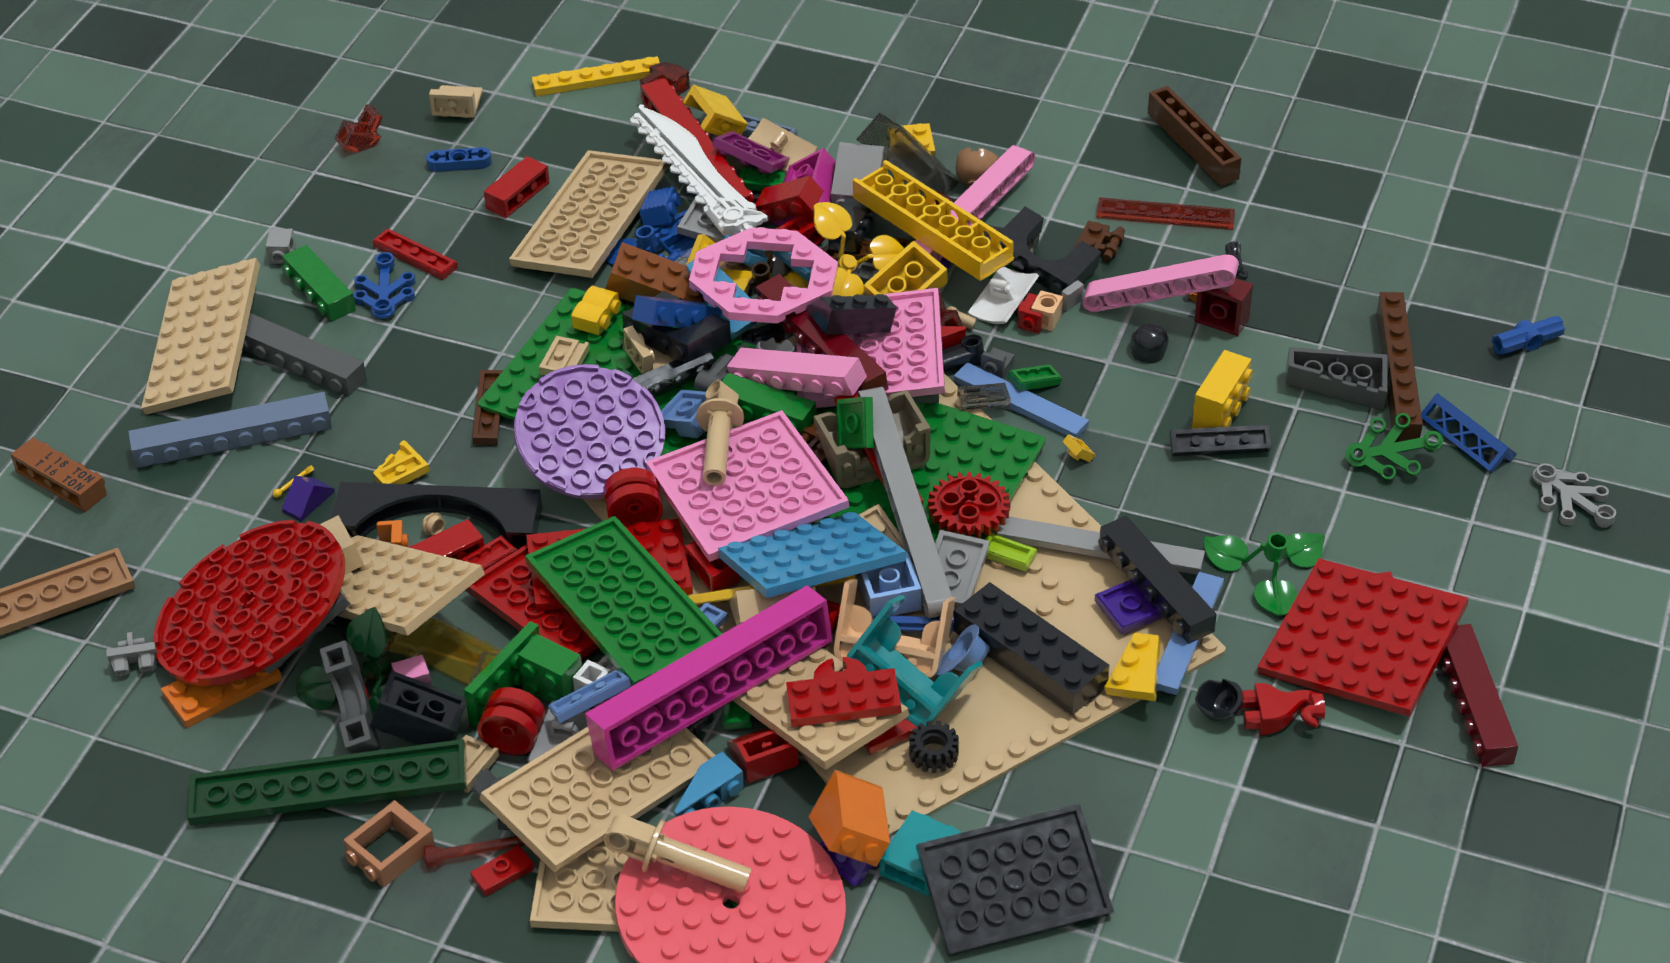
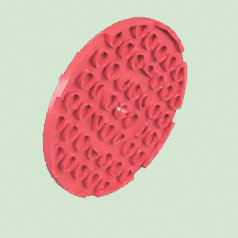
[615,807,846,963]

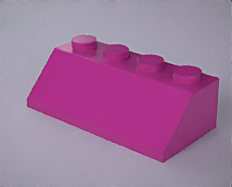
[773,148,836,226]

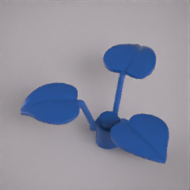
[605,225,696,266]

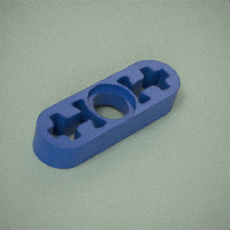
[426,147,492,172]

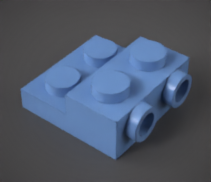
[661,390,706,438]

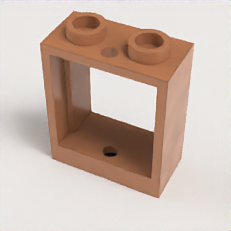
[343,800,435,887]

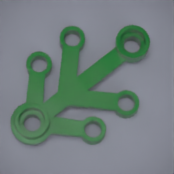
[1345,413,1443,481]

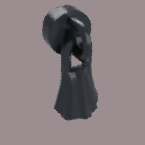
[1225,241,1248,278]

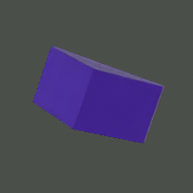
[282,476,335,522]

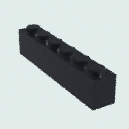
[1098,516,1217,644]

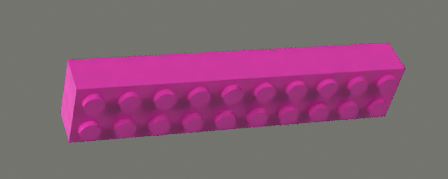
[585,585,833,771]

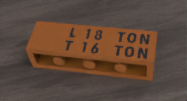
[11,437,107,512]

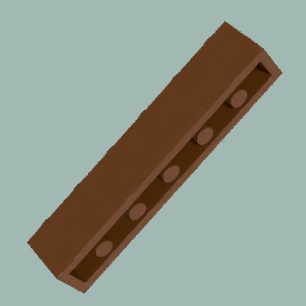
[1148,86,1242,186]

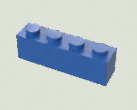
[632,295,722,328]

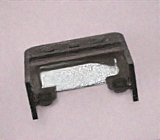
[856,112,960,200]

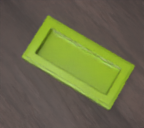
[986,533,1037,572]

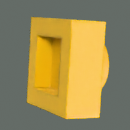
[1062,434,1096,462]

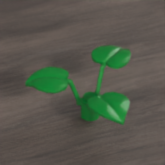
[1203,532,1325,617]

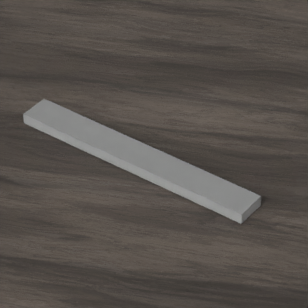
[997,517,1205,575]

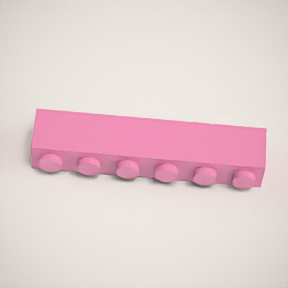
[726,348,867,396]

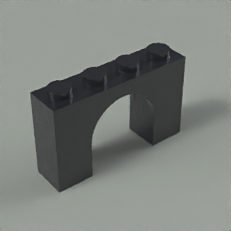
[1000,206,1101,296]
[622,291,732,363]

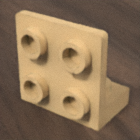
[429,85,483,118]
[623,326,677,374]

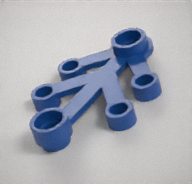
[353,252,416,319]

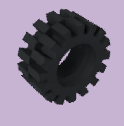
[909,721,959,773]

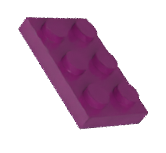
[712,131,790,174]

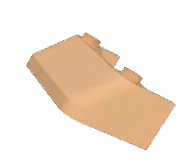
[834,578,956,678]

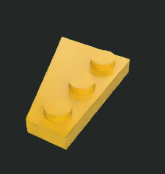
[1104,632,1161,701]

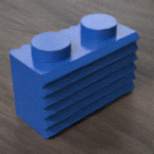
[639,186,681,227]

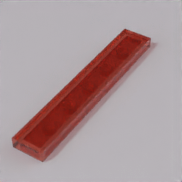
[1097,197,1235,230]

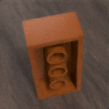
[605,242,703,303]

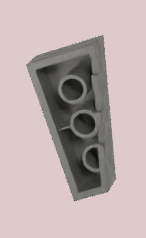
[1286,347,1387,410]

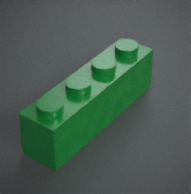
[282,245,356,322]
[722,373,816,435]

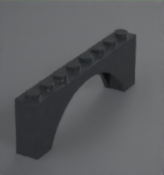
[331,482,542,550]

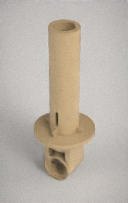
[696,380,744,486]
[604,814,752,893]

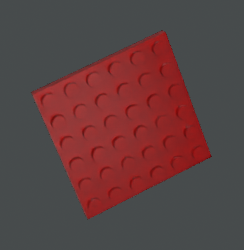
[1257,558,1468,717]

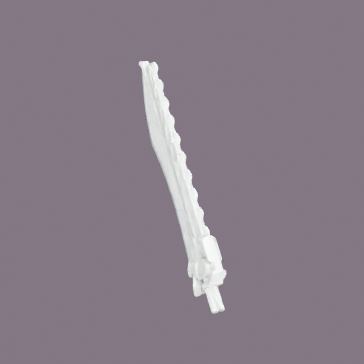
[630,105,768,237]

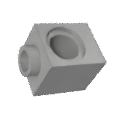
[265,229,296,264]

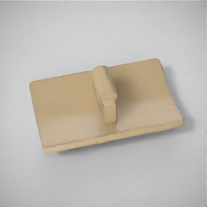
[748,118,818,174]

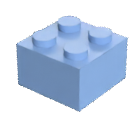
[857,552,922,620]

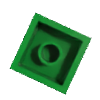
[518,634,582,704]

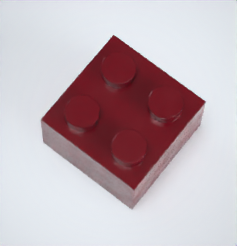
[1194,278,1253,336]

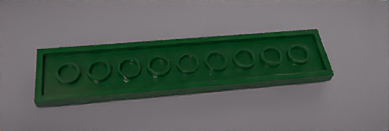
[187,739,467,825]

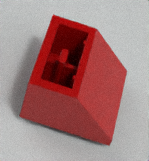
[727,727,799,783]

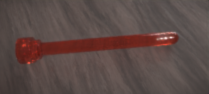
[423,835,526,869]

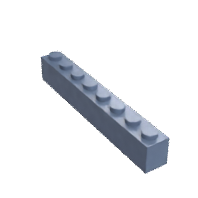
[128,392,332,468]

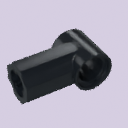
[943,334,984,372]

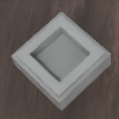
[1061,280,1084,312]

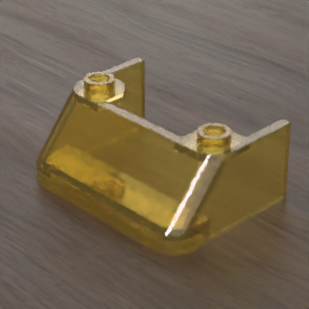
[386,617,502,687]

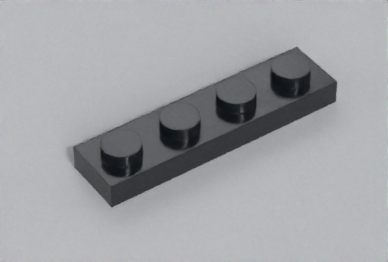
[1169,425,1272,456]

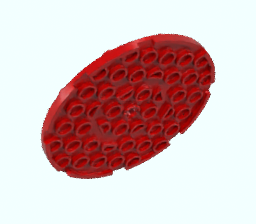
[153,520,346,686]

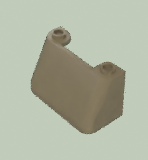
[814,390,931,488]

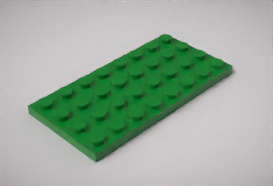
[525,516,722,686]

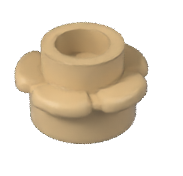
[422,513,446,536]

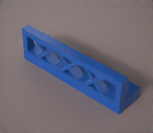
[1421,393,1517,473]

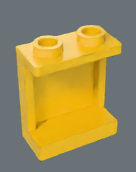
[683,84,748,136]

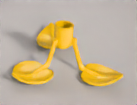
[813,202,904,296]

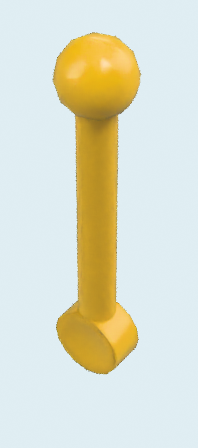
[272,465,314,498]

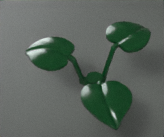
[296,607,391,717]

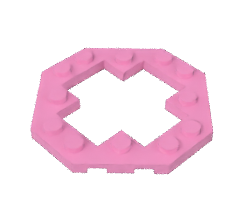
[689,227,838,323]

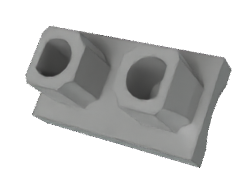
[106,631,157,677]

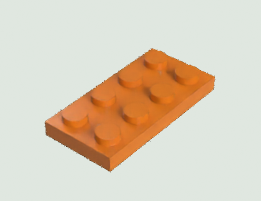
[161,668,282,728]

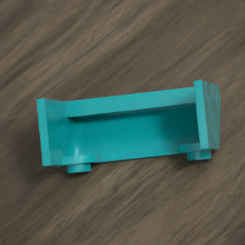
[847,595,983,726]

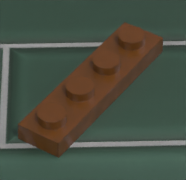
[473,370,504,445]

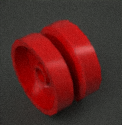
[603,467,663,524]
[477,687,546,756]

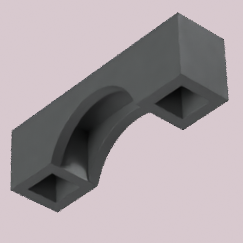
[320,640,381,754]

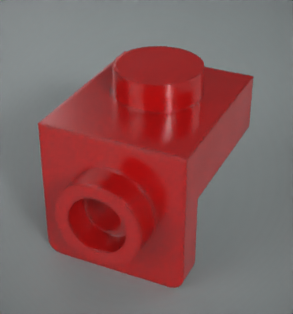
[1017,293,1042,334]

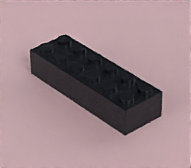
[953,582,1110,715]

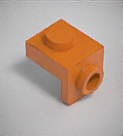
[377,520,409,547]

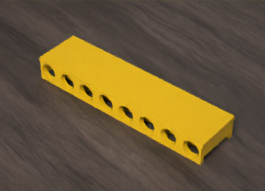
[852,160,1014,281]

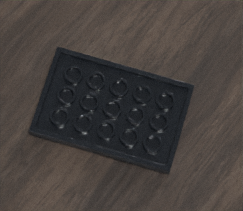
[916,804,1114,957]

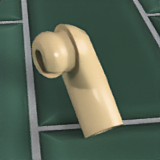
[943,306,976,330]

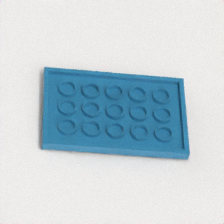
[718,512,906,598]

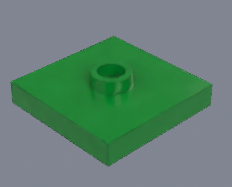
[837,397,874,450]

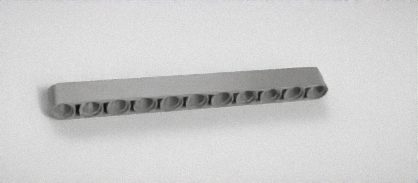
[857,387,954,619]

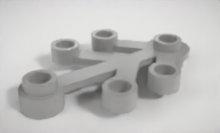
[1532,463,1616,528]

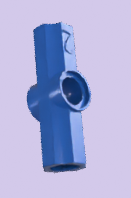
[1492,316,1565,355]

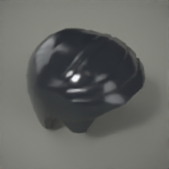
[1130,323,1169,363]
[1195,679,1243,721]

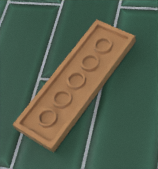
[0,548,135,636]

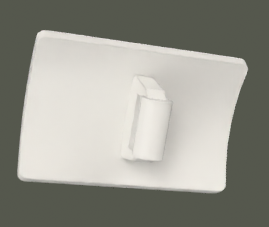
[968,267,1039,324]

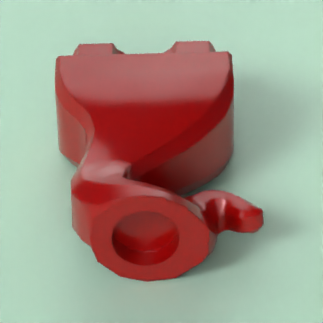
[1241,683,1325,735]

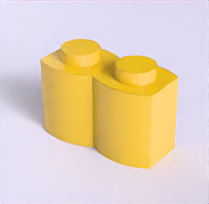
[571,286,621,335]

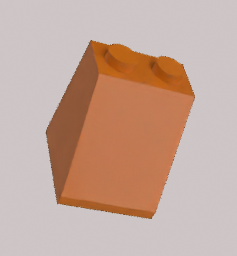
[809,770,890,867]

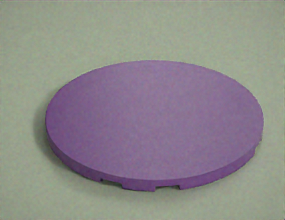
[514,364,665,499]

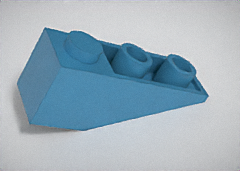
[674,752,744,818]

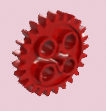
[928,472,1011,538]

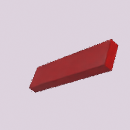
[372,228,458,280]

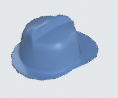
[935,624,989,676]

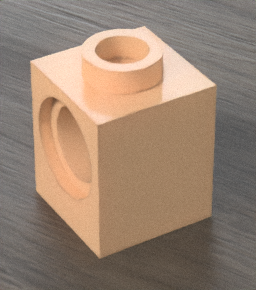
[1031,291,1063,332]

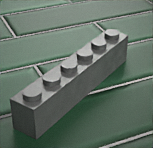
[242,313,367,396]

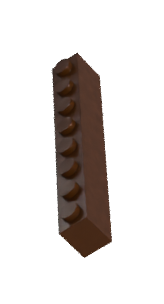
[1376,292,1423,442]

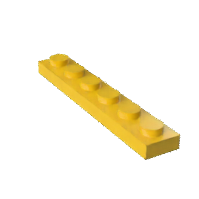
[532,56,663,97]

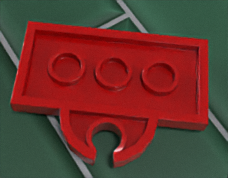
[786,657,902,728]

